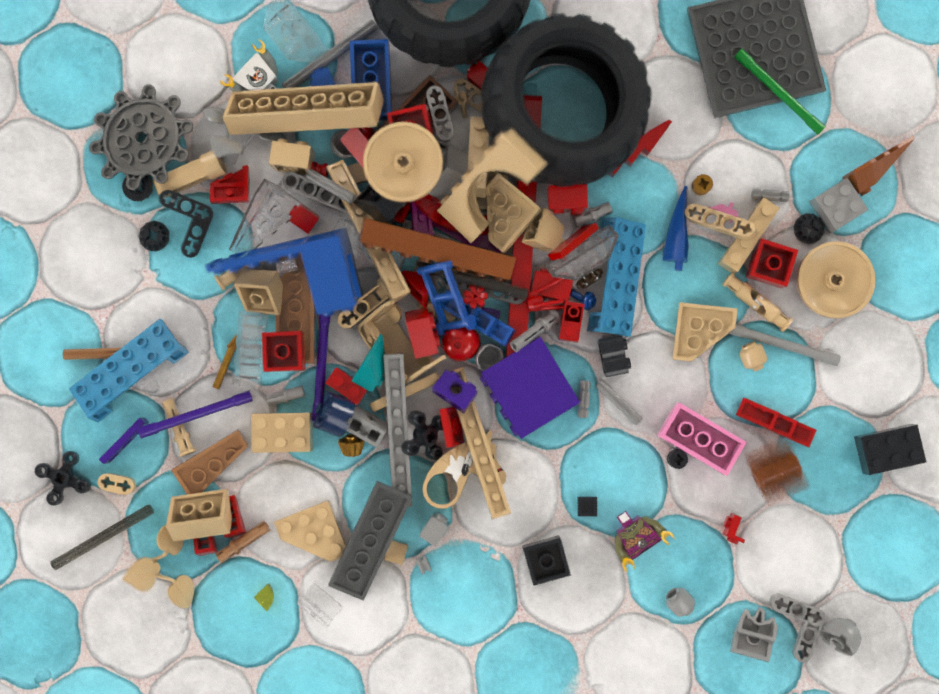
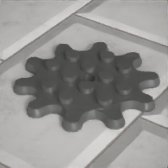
[89,84,193,190]

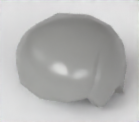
[330,130,353,159]
[475,343,504,371]

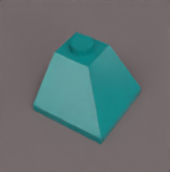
[352,334,385,393]

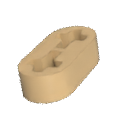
[98,473,136,495]

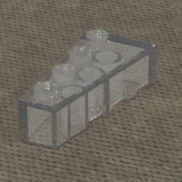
[232,310,268,391]

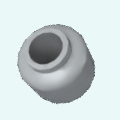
[666,587,695,617]

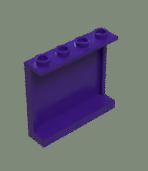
[479,336,580,439]

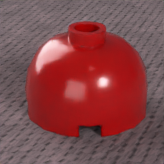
[442,327,481,361]

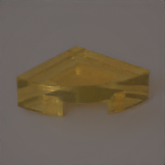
[254,583,274,611]

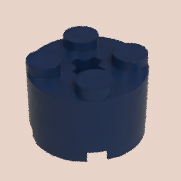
[313,391,355,437]

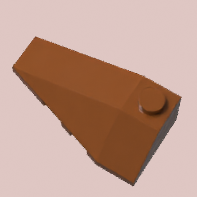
[842,136,915,197]

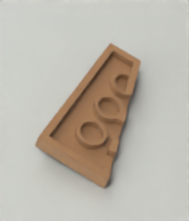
[171,429,248,494]

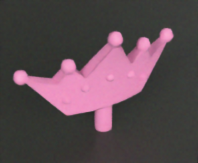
[710,202,738,223]

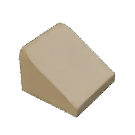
[384,540,408,565]

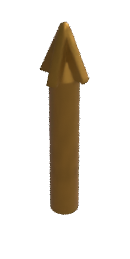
[212,335,238,389]

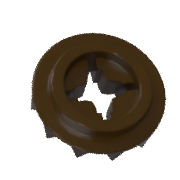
[576,269,604,289]

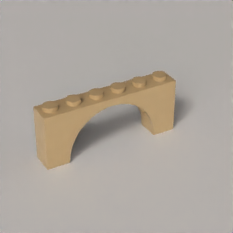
[437,129,547,243]

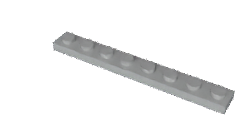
[384,353,412,507]

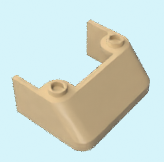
[358,295,446,385]

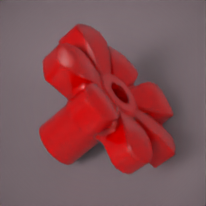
[463,285,488,309]

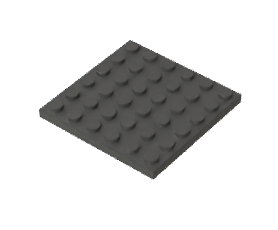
[687,0,826,118]

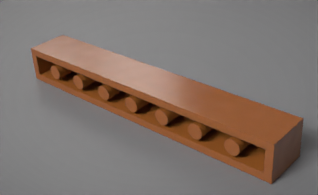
[358,217,516,282]

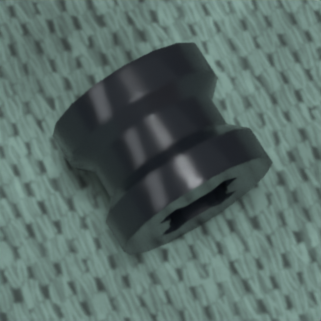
[667,449,688,469]

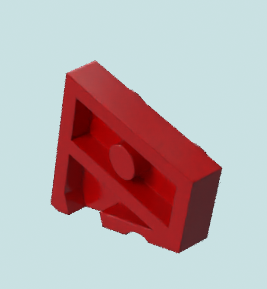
[210,165,249,204]

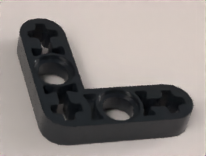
[158,190,213,258]

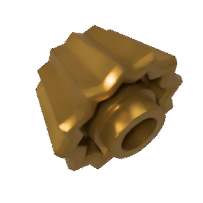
[338,434,365,457]

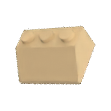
[166,489,232,541]

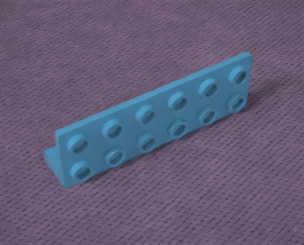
[587,217,646,337]
[69,319,189,422]

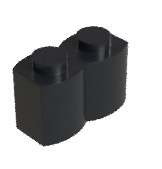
[598,335,631,377]

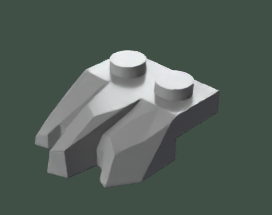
[730,606,778,662]

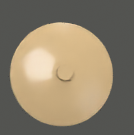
[363,122,443,202]
[796,241,876,319]

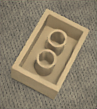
[251,413,313,453]

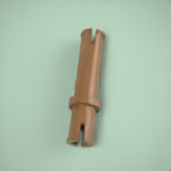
[215,521,271,563]

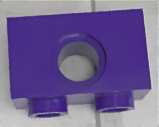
[432,370,478,414]

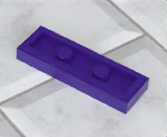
[99,417,149,464]

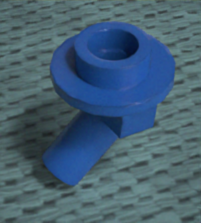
[570,289,596,311]

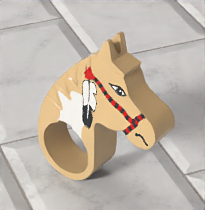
[423,430,506,509]

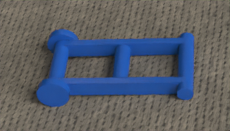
[417,260,476,336]

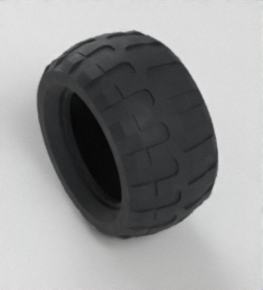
[368,0,530,67]
[481,13,651,187]

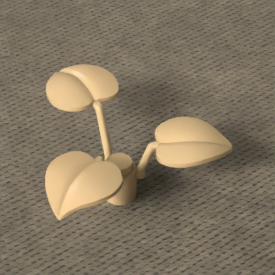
[122,524,194,608]

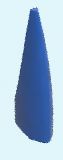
[663,186,689,271]

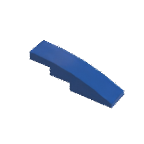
[440,289,516,346]

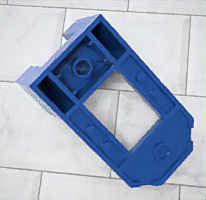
[205,227,363,317]

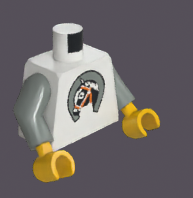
[220,39,278,92]

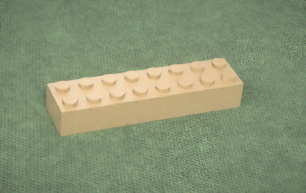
[222,82,384,135]

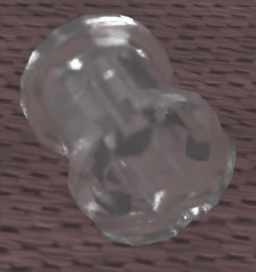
[275,258,299,277]

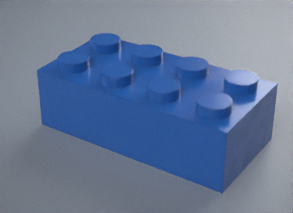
[350,39,392,121]

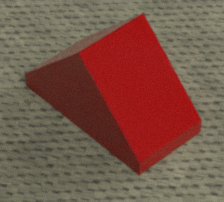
[401,270,431,308]

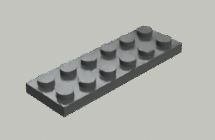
[328,481,412,601]

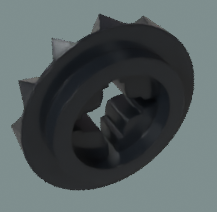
[122,175,153,202]
[794,213,825,244]
[138,221,170,251]

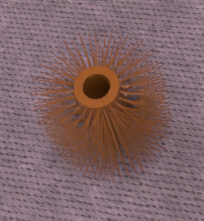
[744,436,810,507]

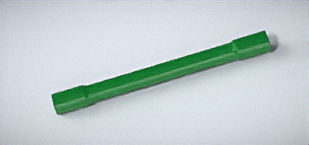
[734,48,826,135]

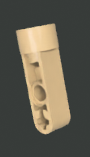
[153,150,227,198]
[338,278,391,329]

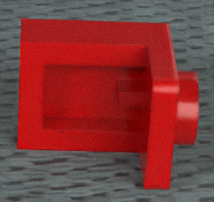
[723,513,745,545]

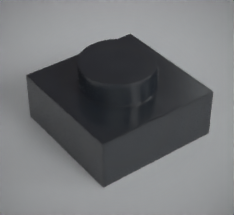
[577,496,597,516]

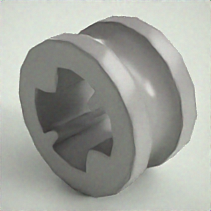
[416,555,432,574]

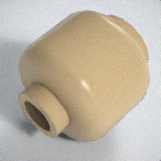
[739,341,768,371]

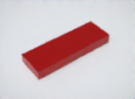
[548,222,599,261]

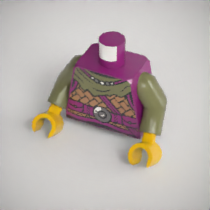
[615,511,675,572]

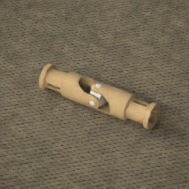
[722,272,793,332]

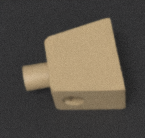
[522,208,565,252]

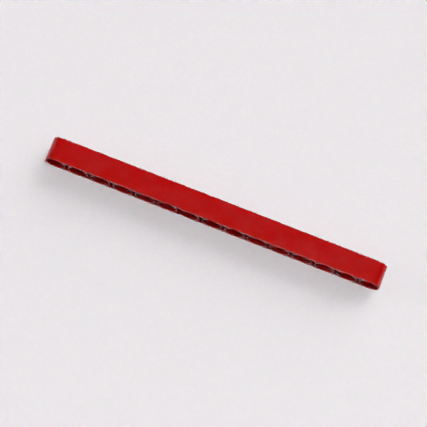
[506,94,542,357]

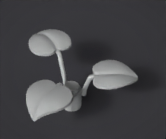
[203,107,288,165]

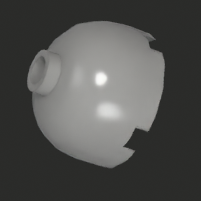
[820,618,861,656]

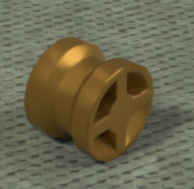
[692,174,713,196]

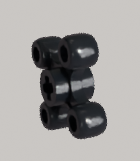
[401,410,443,460]
[34,451,91,506]

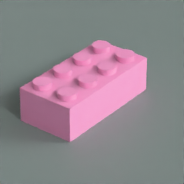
[656,403,747,476]

